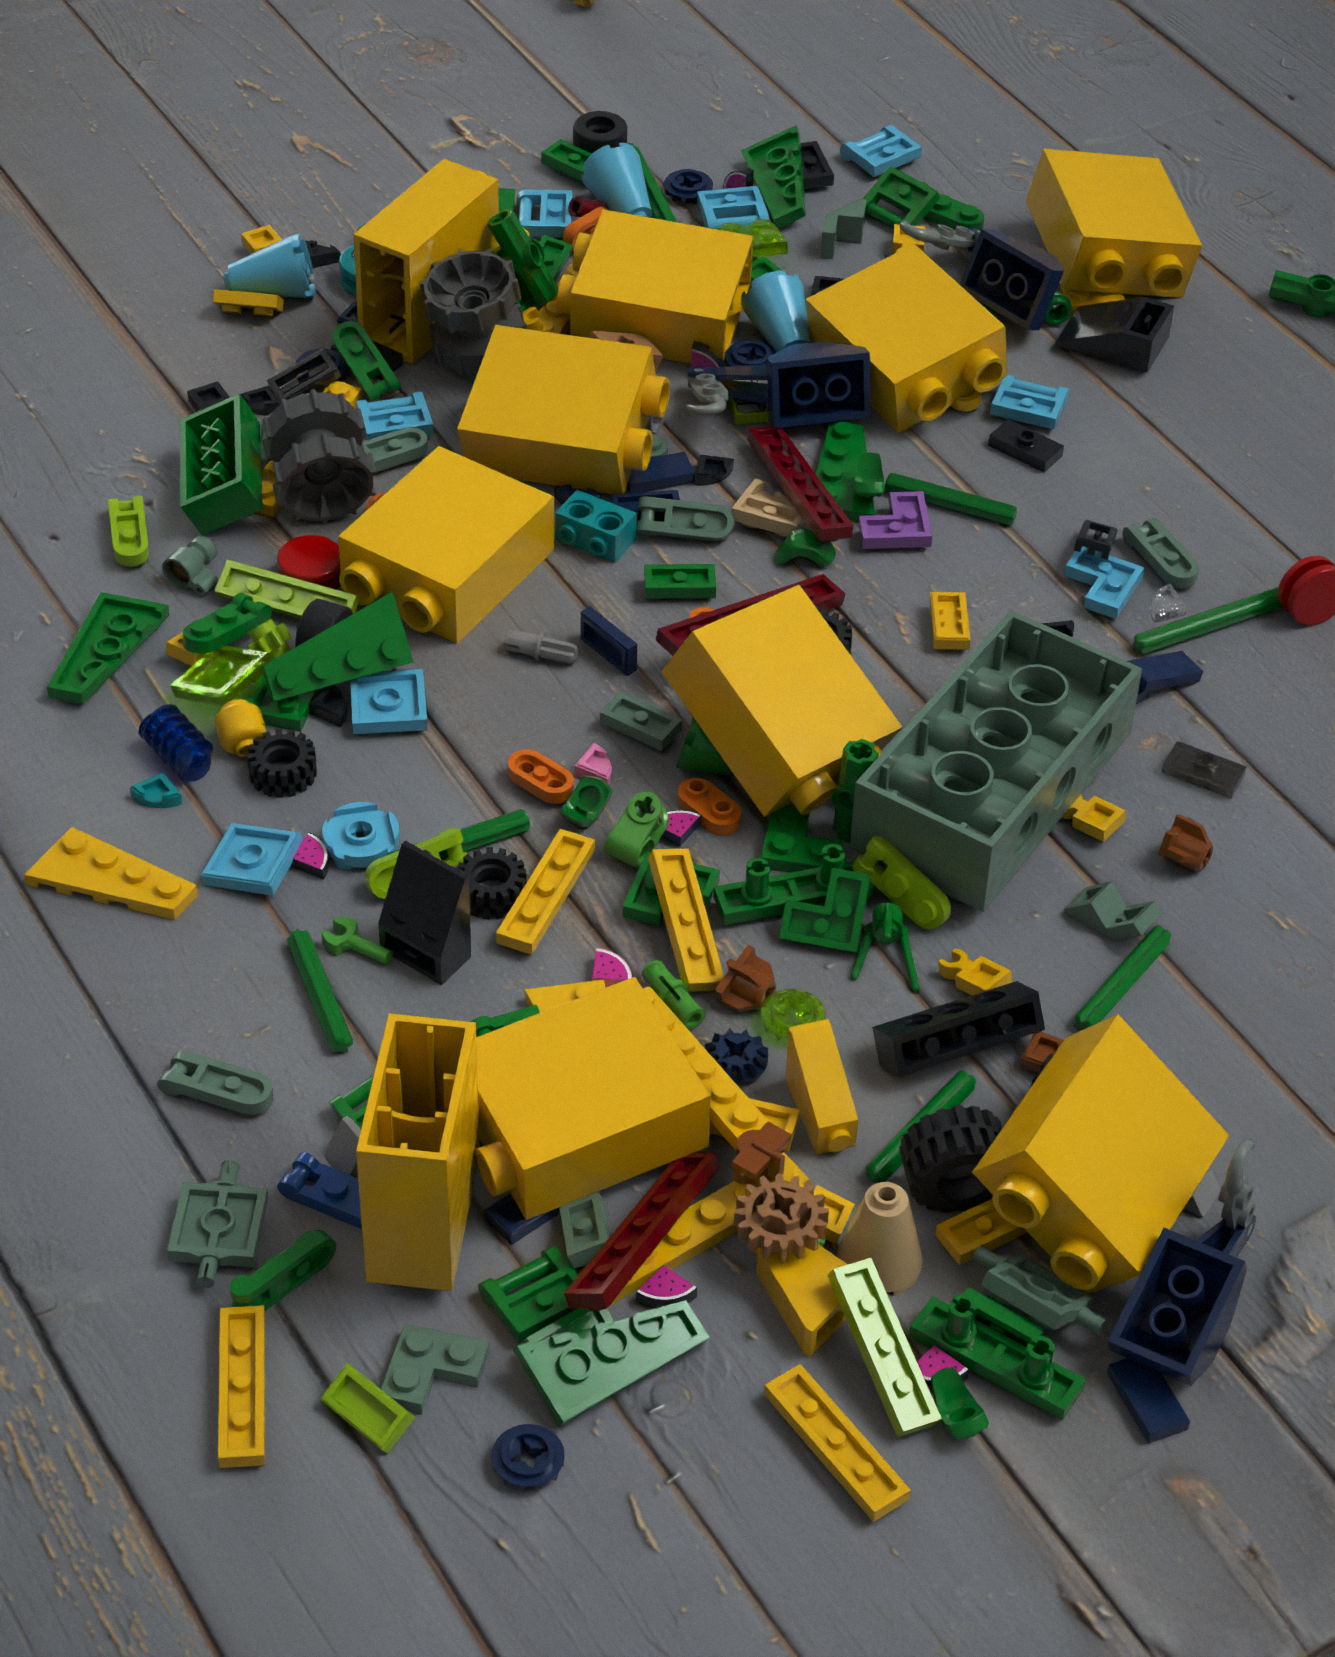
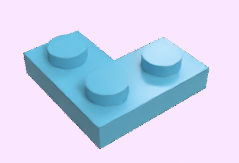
[1064,546,1144,619]

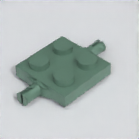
[167,1160,268,1288]
[972,1245,1108,1335]

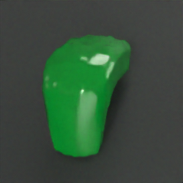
[854,452,885,498]
[774,529,836,568]
[560,776,613,829]
[931,1367,989,1440]

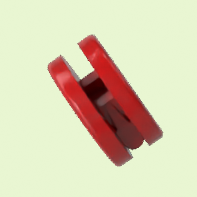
[277,535,341,590]
[1278,555,1335,625]

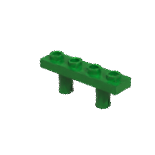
[713,844,874,925]
[909,1294,1086,1420]

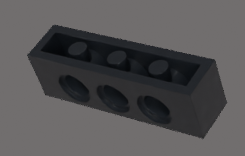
[872,981,1045,1077]

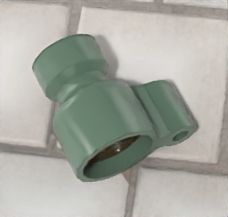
[162,535,217,596]

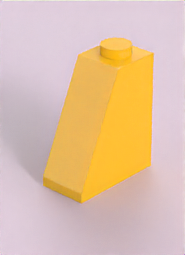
[785,1019,858,1155]
[755,1244,848,1357]

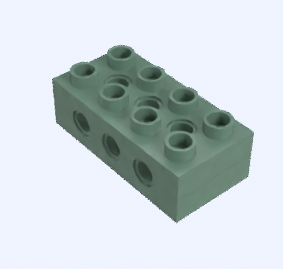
[850,610,1142,912]

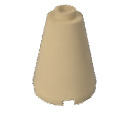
[837,1182,923,1296]

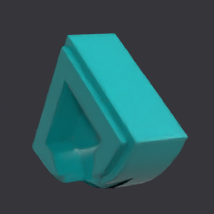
[130,772,183,808]

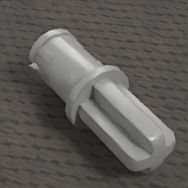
[504,628,578,664]

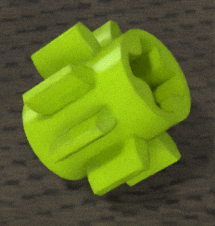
[247,619,292,660]

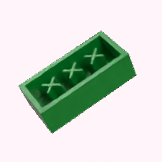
[180,393,263,535]

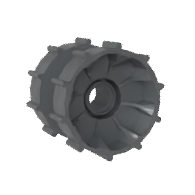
[419,249,527,376]
[262,389,377,524]

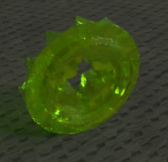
[761,989,825,1041]

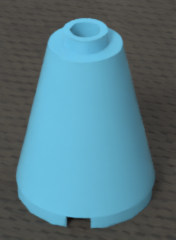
[581,143,652,218]
[223,233,316,298]
[741,270,810,352]

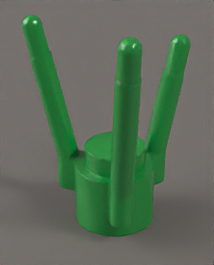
[850,903,920,992]

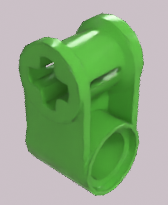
[604,791,669,869]

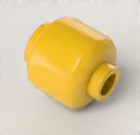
[214,699,267,757]

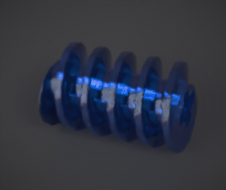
[138,704,213,782]

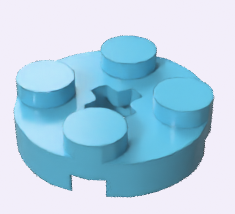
[322,802,400,870]

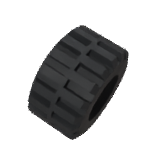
[899,1105,1002,1212]

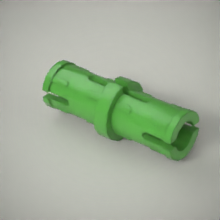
[641,960,706,1029]

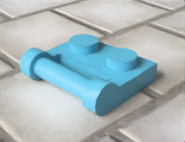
[840,125,922,177]
[697,186,769,231]
[517,189,573,239]
[990,374,1070,429]
[355,391,434,440]

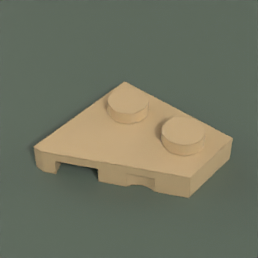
[731,478,806,537]

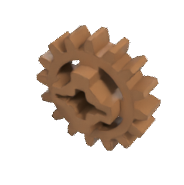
[734,1174,829,1262]

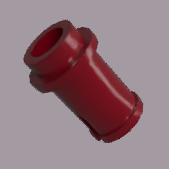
[568,196,608,217]

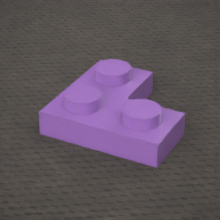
[858,491,932,549]

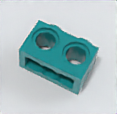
[555,490,637,563]

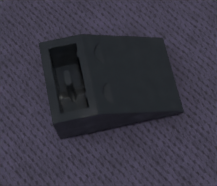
[1056,297,1174,372]
[378,840,471,985]

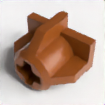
[1158,814,1213,872]
[715,945,776,1013]
[731,1121,792,1185]

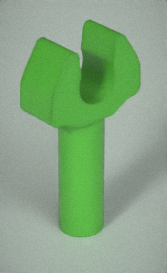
[321,917,393,965]

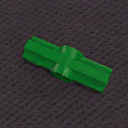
[487,208,558,306]
[1269,270,1335,317]
[832,739,879,843]

